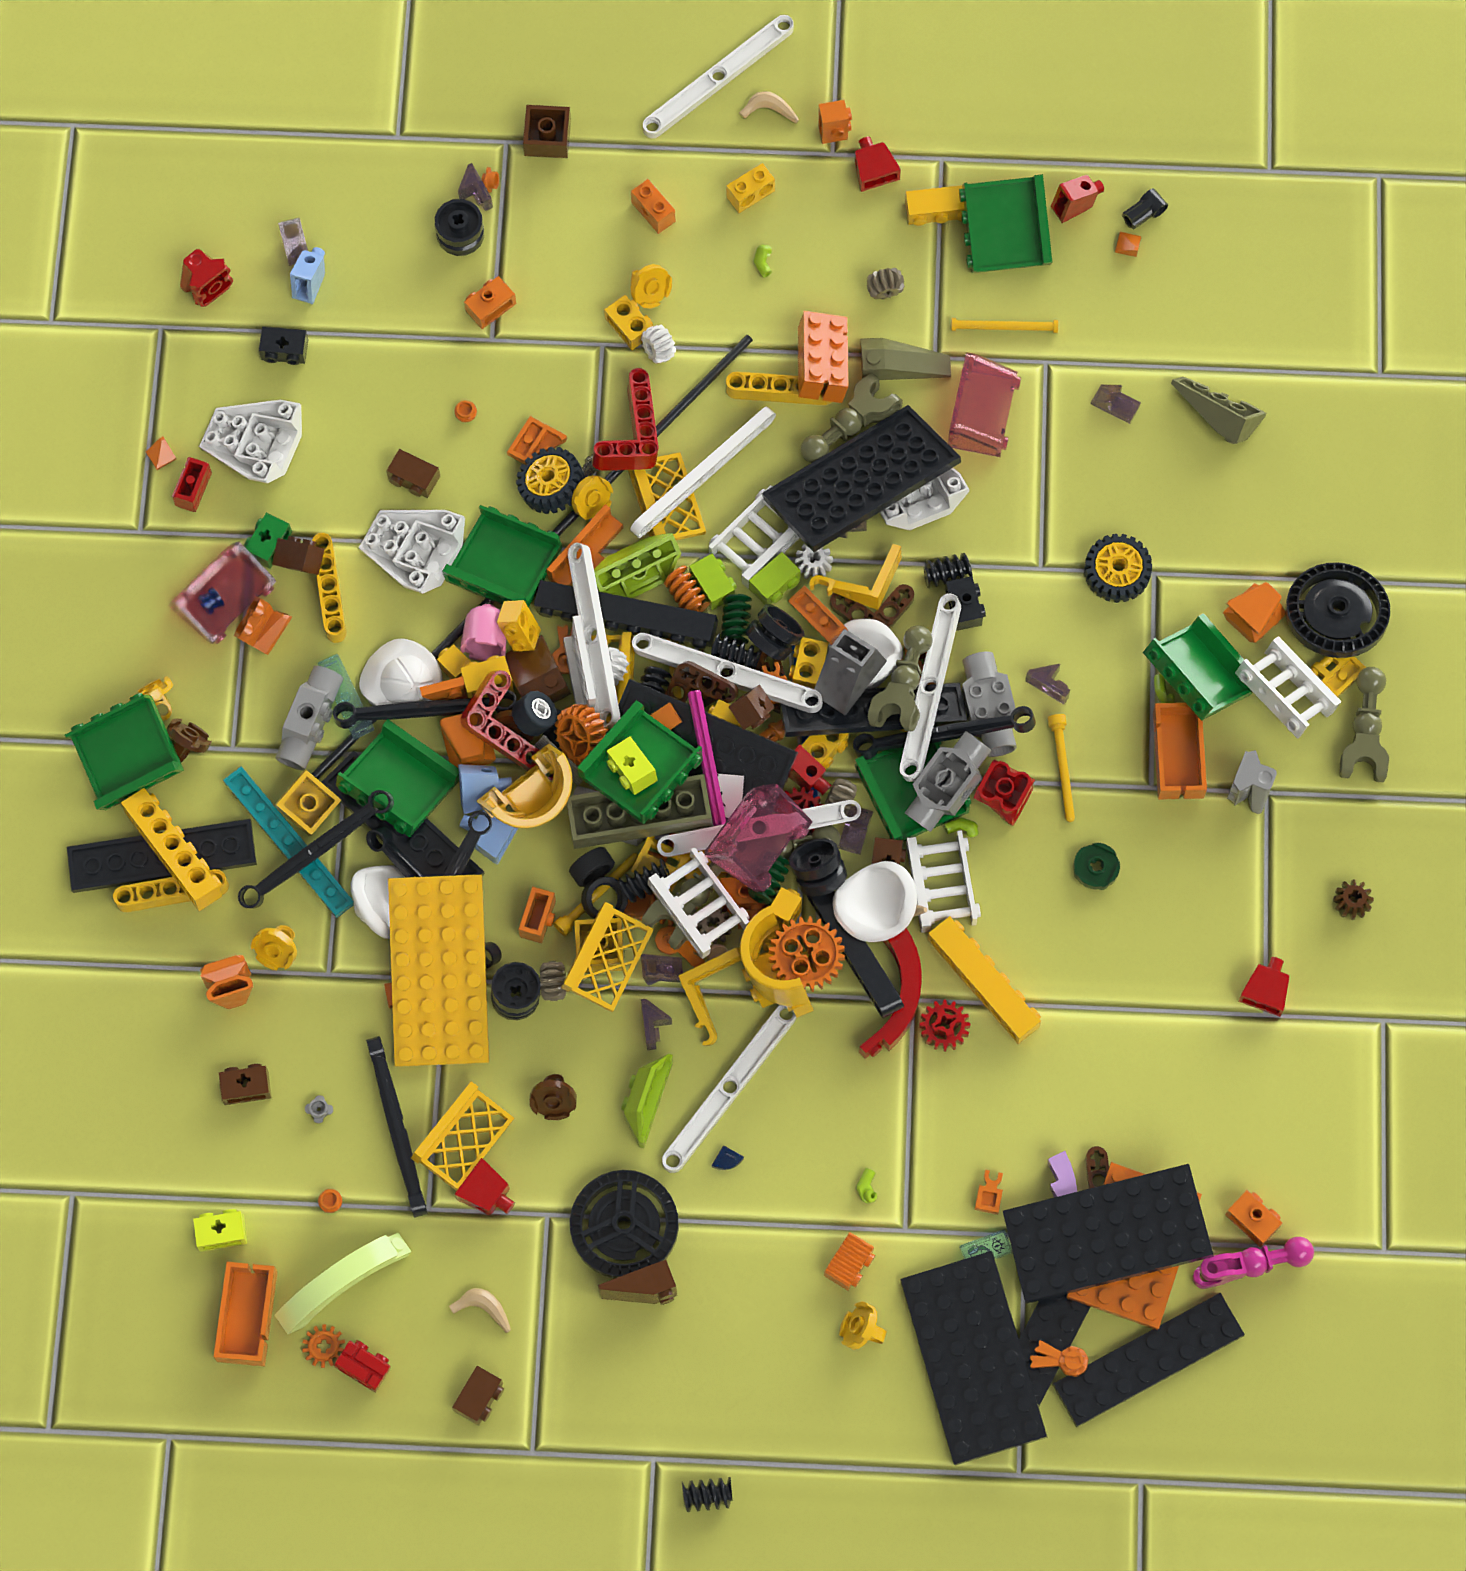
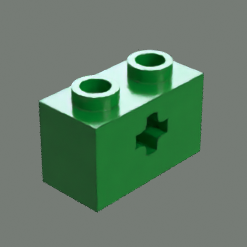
[244,512,292,569]

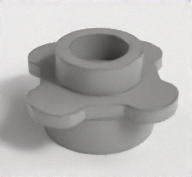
[305,1095,333,1124]

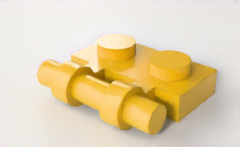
[1311,656,1366,697]

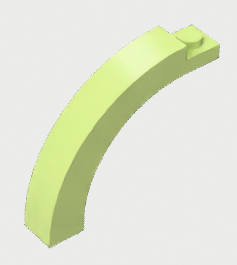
[275,1233,411,1335]

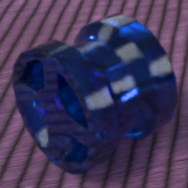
[197,587,225,616]

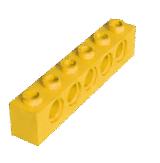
[121,788,222,911]

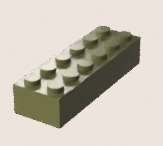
[567,774,712,849]

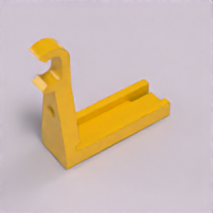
[809,544,902,610]
[678,947,741,1046]

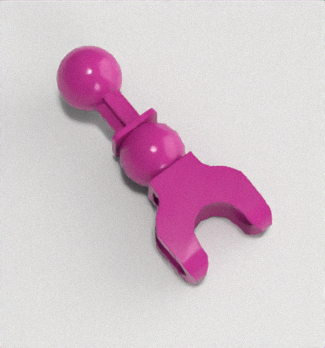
[1192,1237,1314,1289]

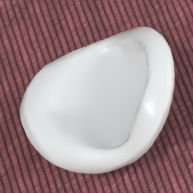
[827,619,903,689]
[359,639,442,719]
[833,861,917,942]
[351,865,405,939]

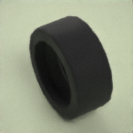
[569,847,615,887]
[581,877,628,919]

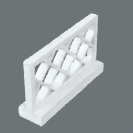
[563,616,596,713]

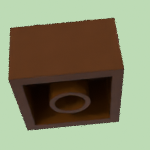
[523,105,571,158]

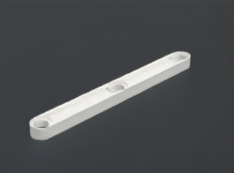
[643,15,794,138]
[630,406,776,538]
[568,542,620,729]
[900,593,961,782]
[632,633,823,713]
[657,800,861,857]
[662,1005,796,1173]

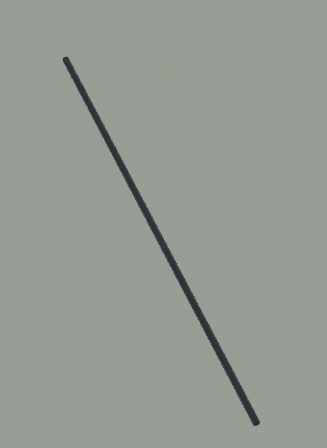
[311,335,753,779]

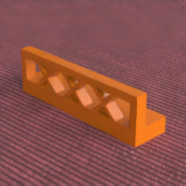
[547,504,624,586]

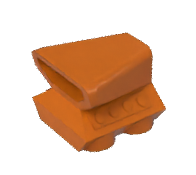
[1223,582,1285,643]
[233,596,292,655]
[439,714,496,768]
[200,955,253,1009]

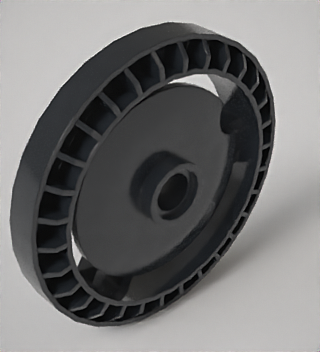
[1285,562,1390,658]
[570,1170,679,1279]

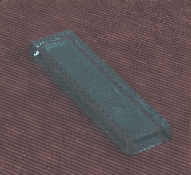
[317,654,374,740]

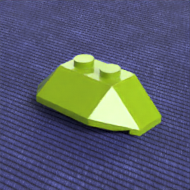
[594,533,682,598]
[621,1054,673,1149]

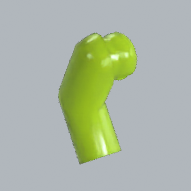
[753,244,772,278]
[1154,674,1175,703]
[944,818,979,838]
[856,1168,877,1204]

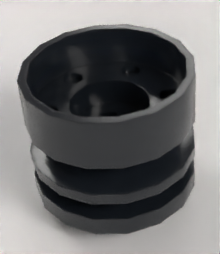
[491,962,541,1021]

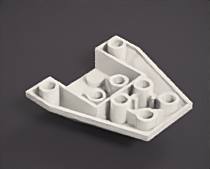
[199,400,302,483]
[880,468,969,530]
[359,510,465,594]

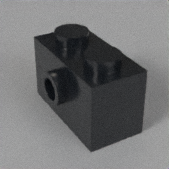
[945,576,986,631]

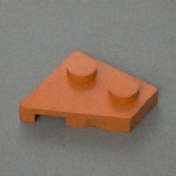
[507,416,567,465]
[420,676,468,701]

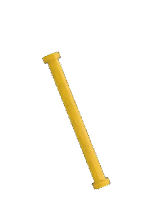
[951,318,1058,333]

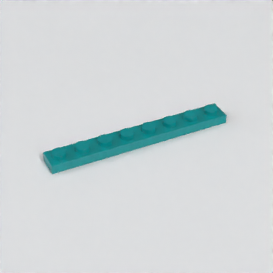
[223,766,354,918]

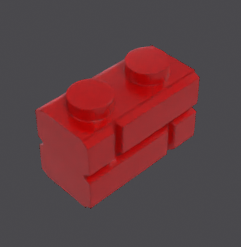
[172,457,212,512]
[334,1340,391,1393]

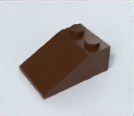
[505,635,572,703]
[598,1260,677,1305]

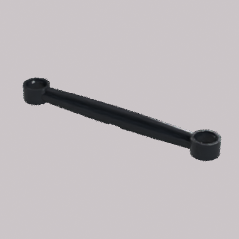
[333,690,517,729]
[853,706,1036,760]
[238,790,394,909]
[443,811,492,876]
[366,826,502,968]
[366,1036,428,1218]

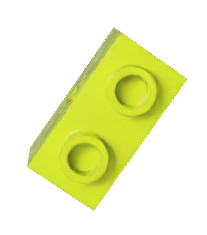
[606,737,658,795]
[193,1209,247,1252]

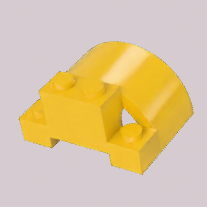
[477,743,572,828]
[740,905,814,1018]

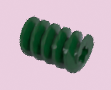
[720,594,752,645]
[747,852,790,906]

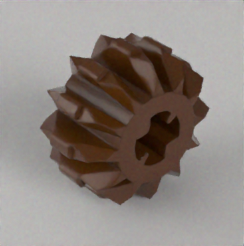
[1333,879,1374,920]

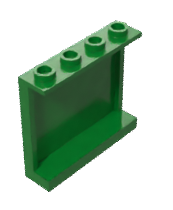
[959,174,1053,273]
[442,505,563,608]
[1143,613,1253,721]
[65,693,184,810]
[577,700,703,824]
[336,719,459,837]
[855,742,972,842]

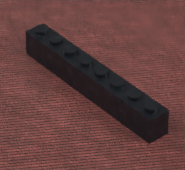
[534,580,719,649]

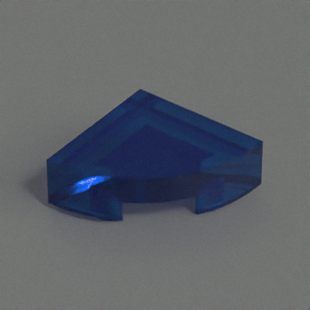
[712,1145,744,1170]

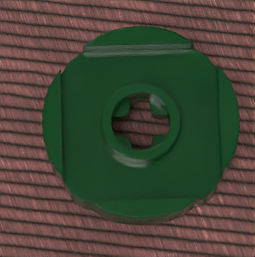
[1073,843,1120,890]

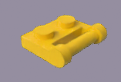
[631,836,690,892]

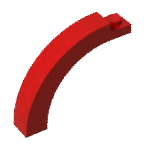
[859,928,922,1059]

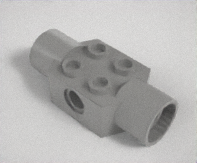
[962,652,1017,757]
[275,666,343,771]
[905,731,991,832]

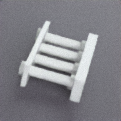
[709,485,800,589]
[1235,636,1341,739]
[906,830,981,933]
[648,847,750,959]

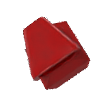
[180,249,233,307]
[974,760,1035,826]

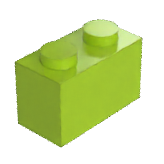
[749,552,801,605]
[689,553,737,610]

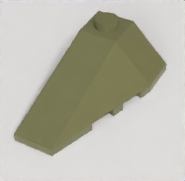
[860,338,951,380]
[1171,377,1267,444]

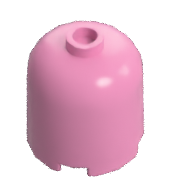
[460,604,507,661]

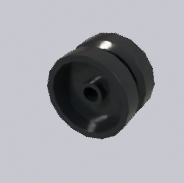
[435,199,484,256]
[746,604,805,661]
[789,838,847,896]

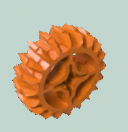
[553,704,608,766]

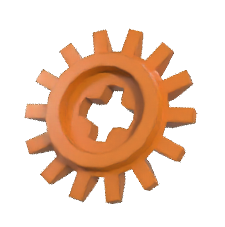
[302,1324,345,1368]

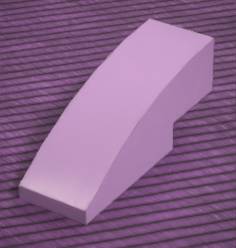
[1048,1151,1077,1197]

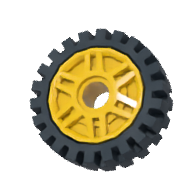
[516,447,585,514]
[1084,534,1152,603]

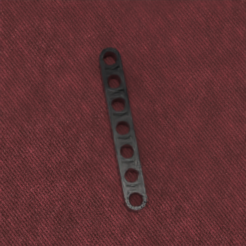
[807,891,904,1018]

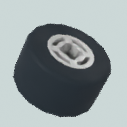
[512,691,557,736]

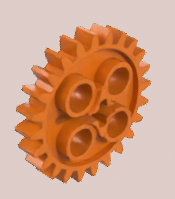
[769,916,845,992]

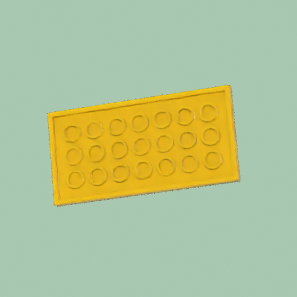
[388,875,489,1067]

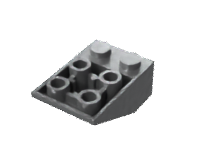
[814,629,887,715]

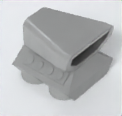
[1227,750,1277,814]

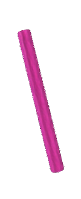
[688,690,727,826]

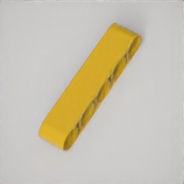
[726,372,832,405]
[312,533,347,643]
[113,869,229,912]

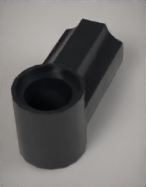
[1122,188,1168,229]

